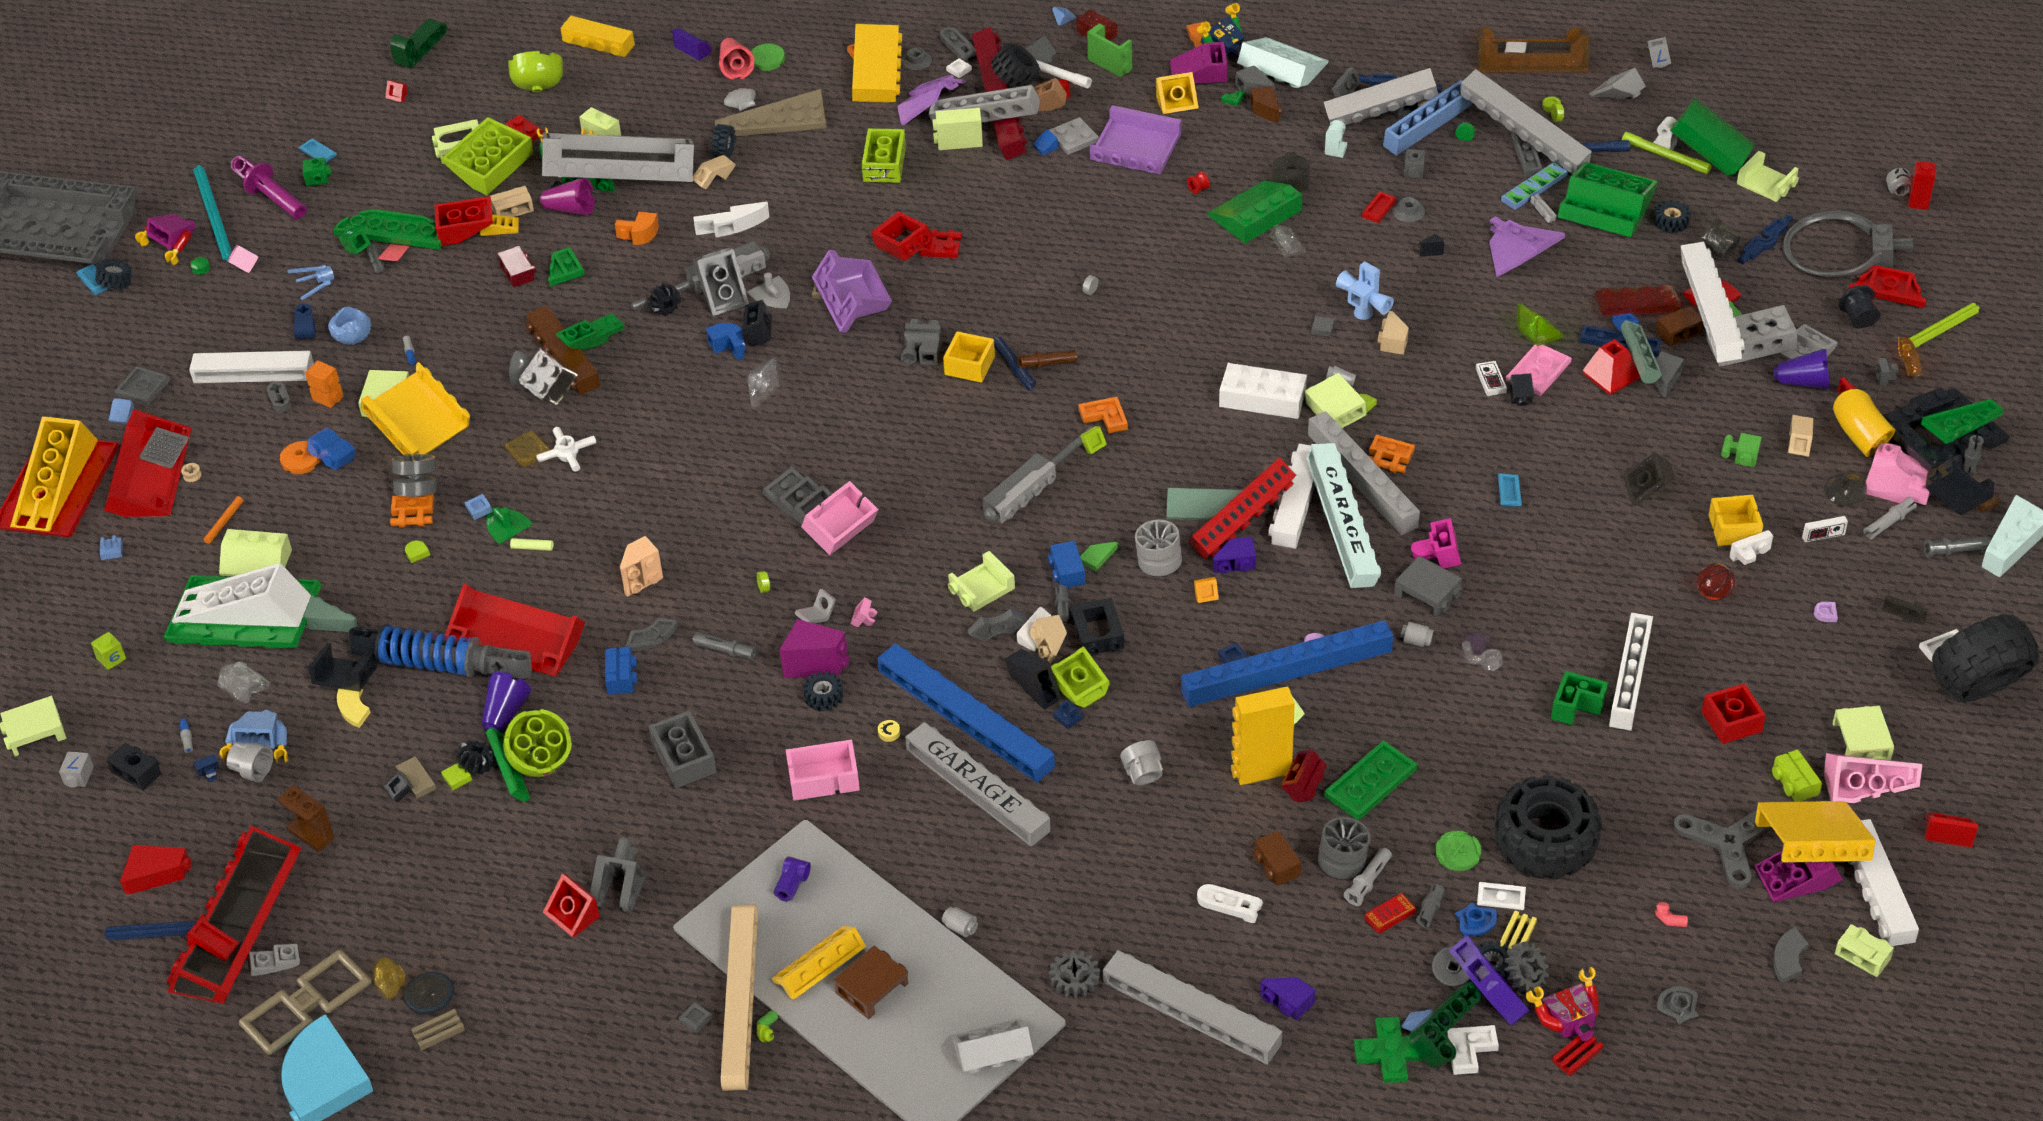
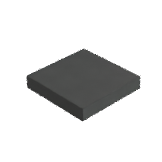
[114,366,170,406]

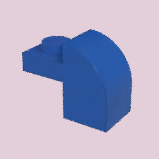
[706,323,746,360]

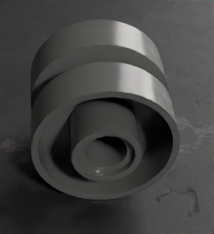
[391,454,437,497]
[1318,817,1370,879]

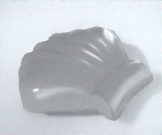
[724,88,756,111]

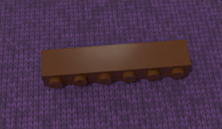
[525,305,600,395]

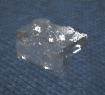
[218,662,269,705]

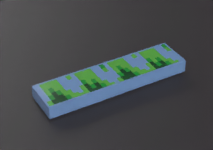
[1501,162,1568,210]

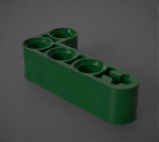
[390,19,447,69]
[1410,982,1481,1069]

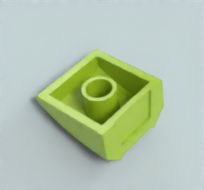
[1051,646,1110,708]

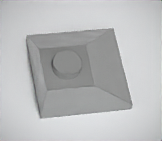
[1589,68,1646,99]

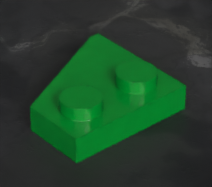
[548,247,584,287]

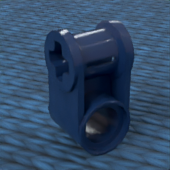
[293,304,316,340]

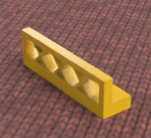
[771,926,866,1000]

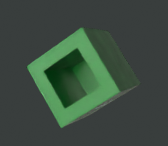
[338,227,371,254]

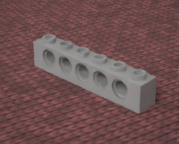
[929,85,1040,122]

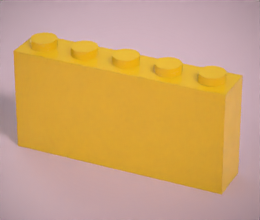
[852,24,902,102]
[1231,687,1295,785]

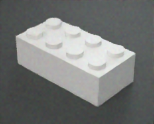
[1219,363,1307,419]

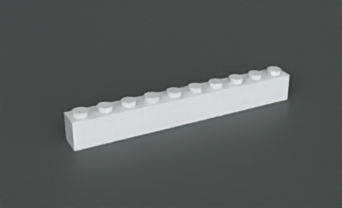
[1681,242,1745,363]

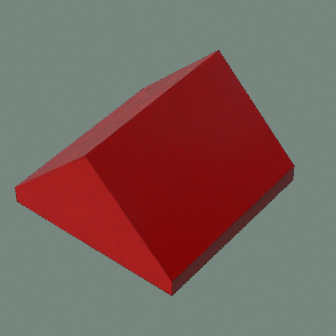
[1925,811,1978,848]
[543,873,600,937]

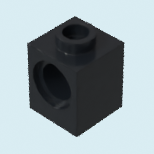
[1509,373,1534,406]

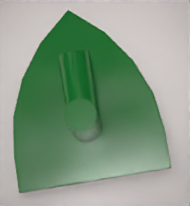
[486,507,533,544]

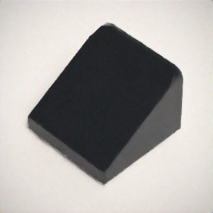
[1420,234,1444,257]

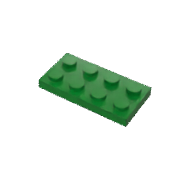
[1324,740,1418,821]

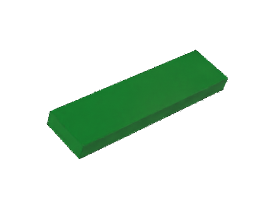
[486,728,530,802]

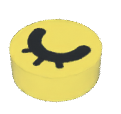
[878,720,900,742]

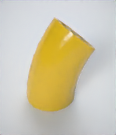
[1833,389,1896,457]

